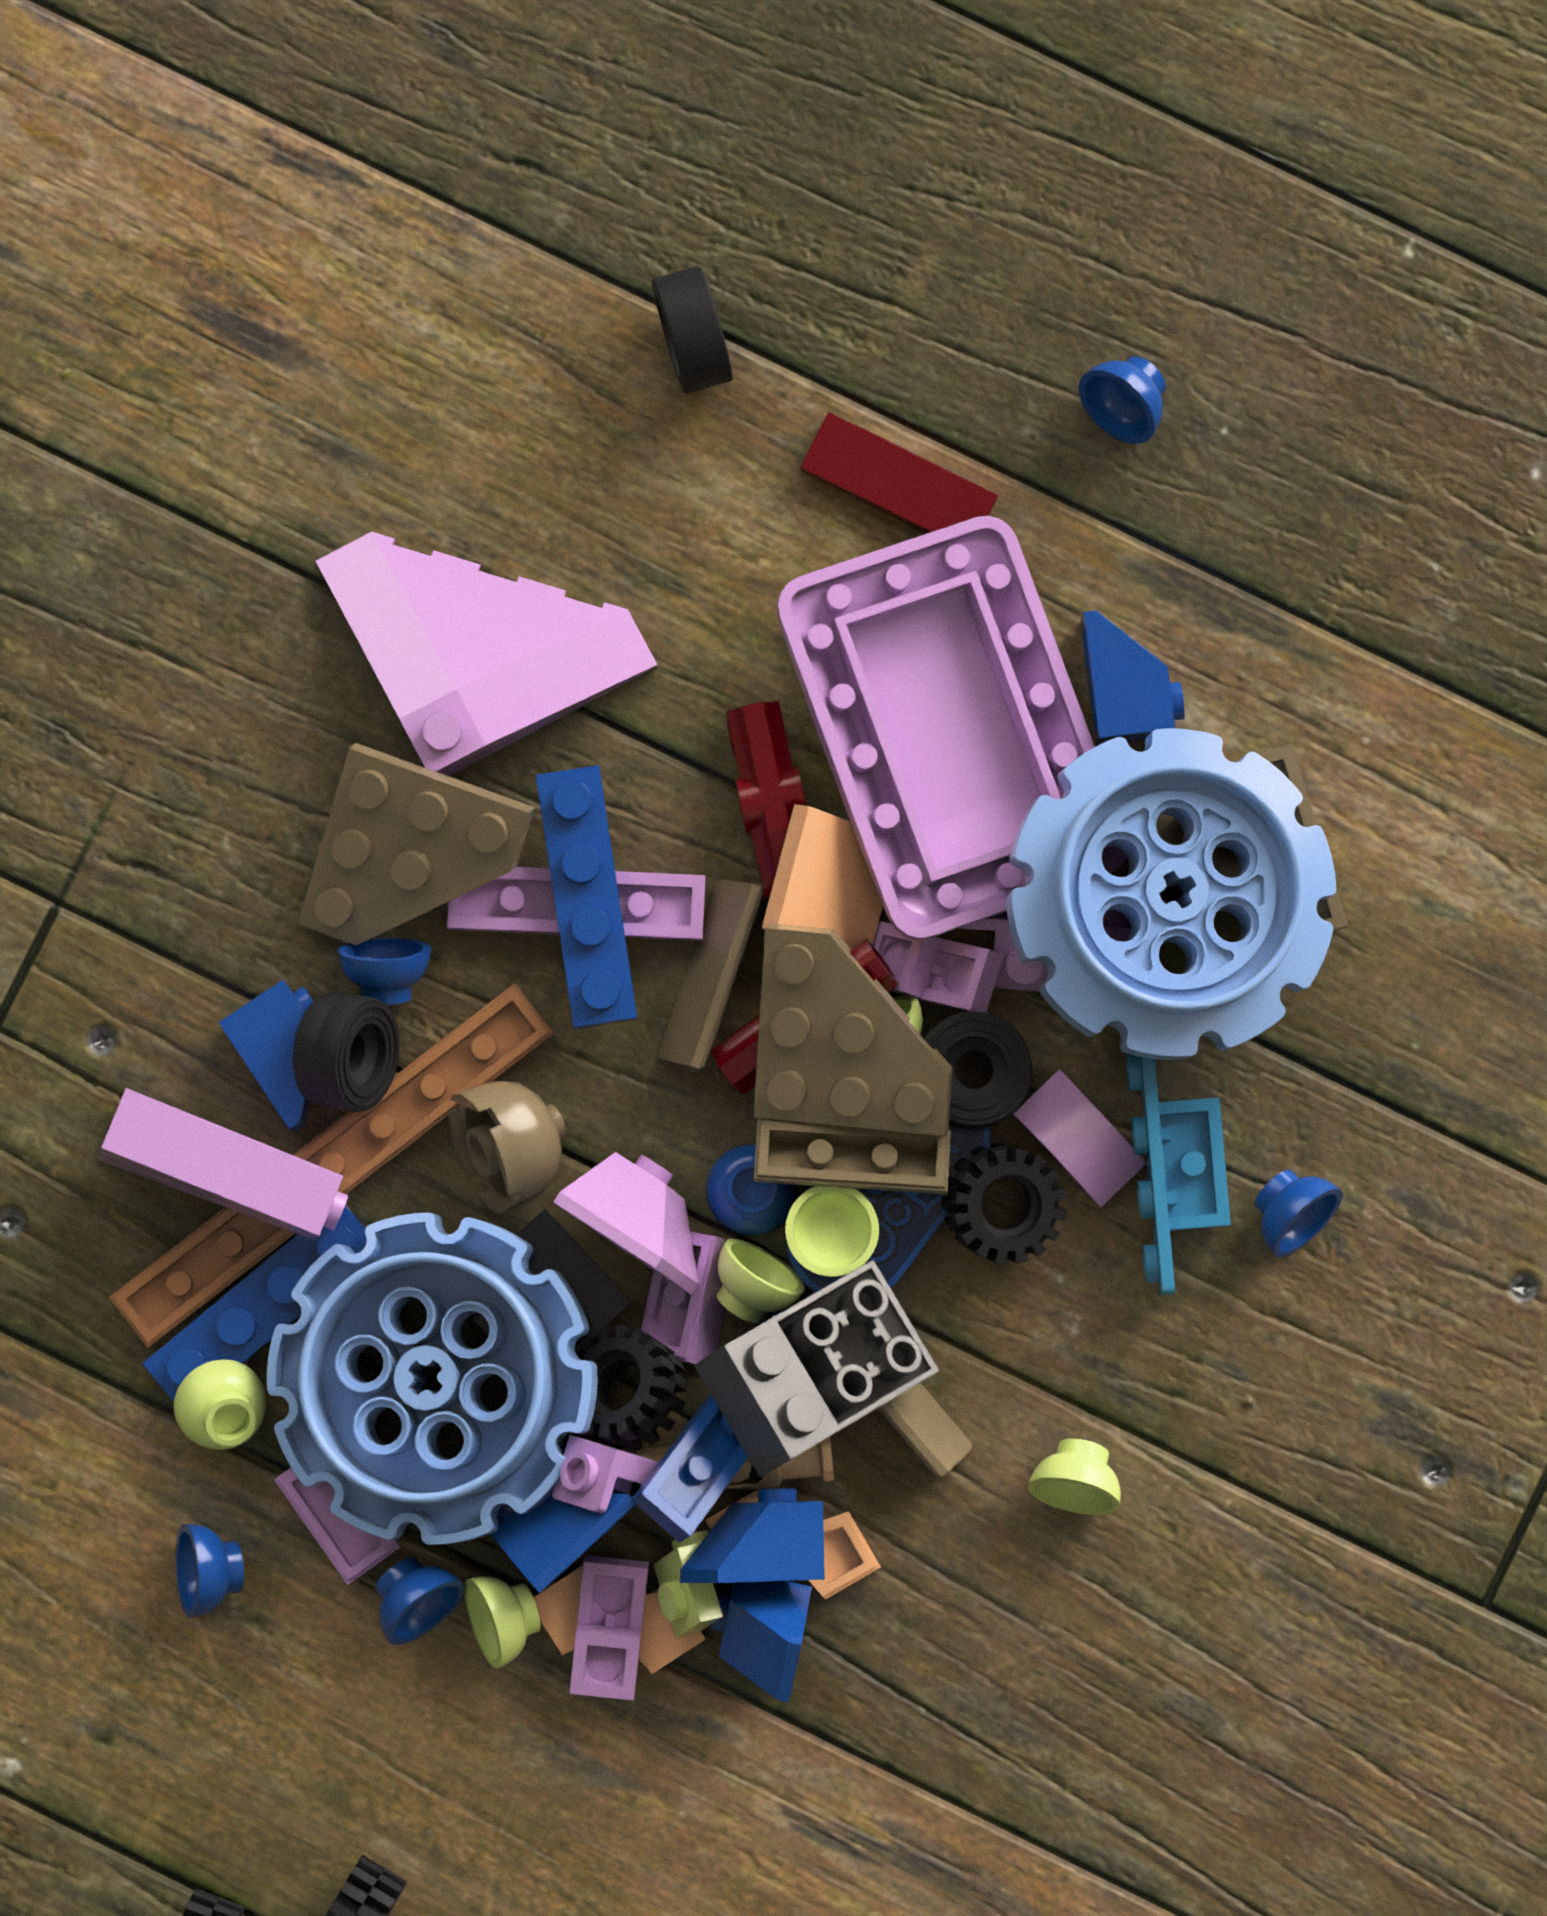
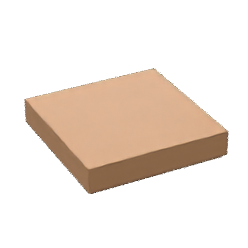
[762,804,883,950]

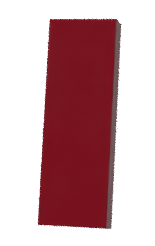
[800,411,999,533]

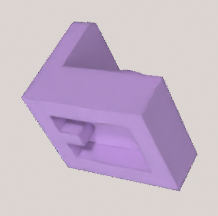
[552,1435,659,1514]

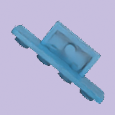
[1126,1053,1231,1296]

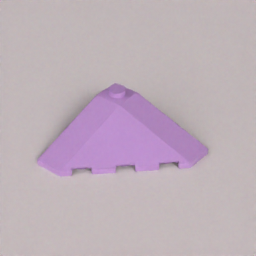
[316,532,658,776]

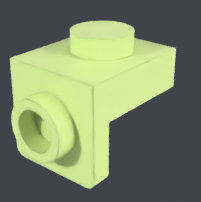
[653,1530,723,1638]

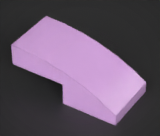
[873,921,1004,1013]
[1013,1069,1146,1208]
[569,1555,649,1701]

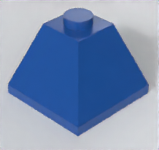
[490,1492,636,1593]

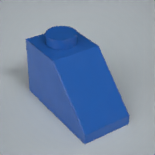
[1080,610,1185,746]
[219,980,314,1133]
[680,1488,825,1583]
[711,1581,812,1702]

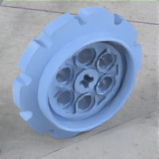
[1006,728,1336,1060]
[267,1213,598,1545]

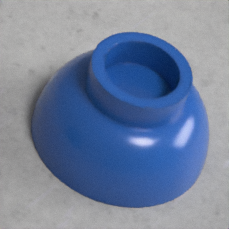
[1078,356,1166,444]
[338,938,431,1005]
[706,1144,798,1236]
[1254,1169,1343,1257]
[175,1524,244,1618]
[376,1557,465,1645]

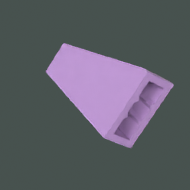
[97,1088,348,1241]

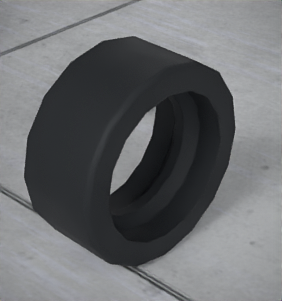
[651,266,733,394]

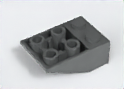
[694,1260,939,1478]

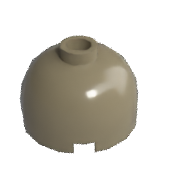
[448,1081,566,1213]

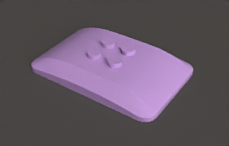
[776,516,1127,940]

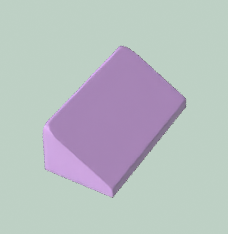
[641,1231,727,1364]

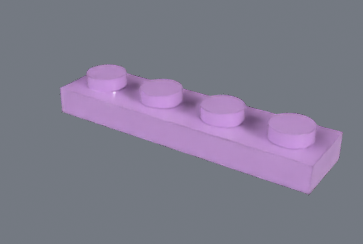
[447,867,706,941]

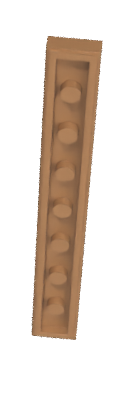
[109,983,554,1348]

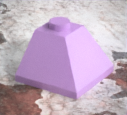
[553,1152,699,1296]

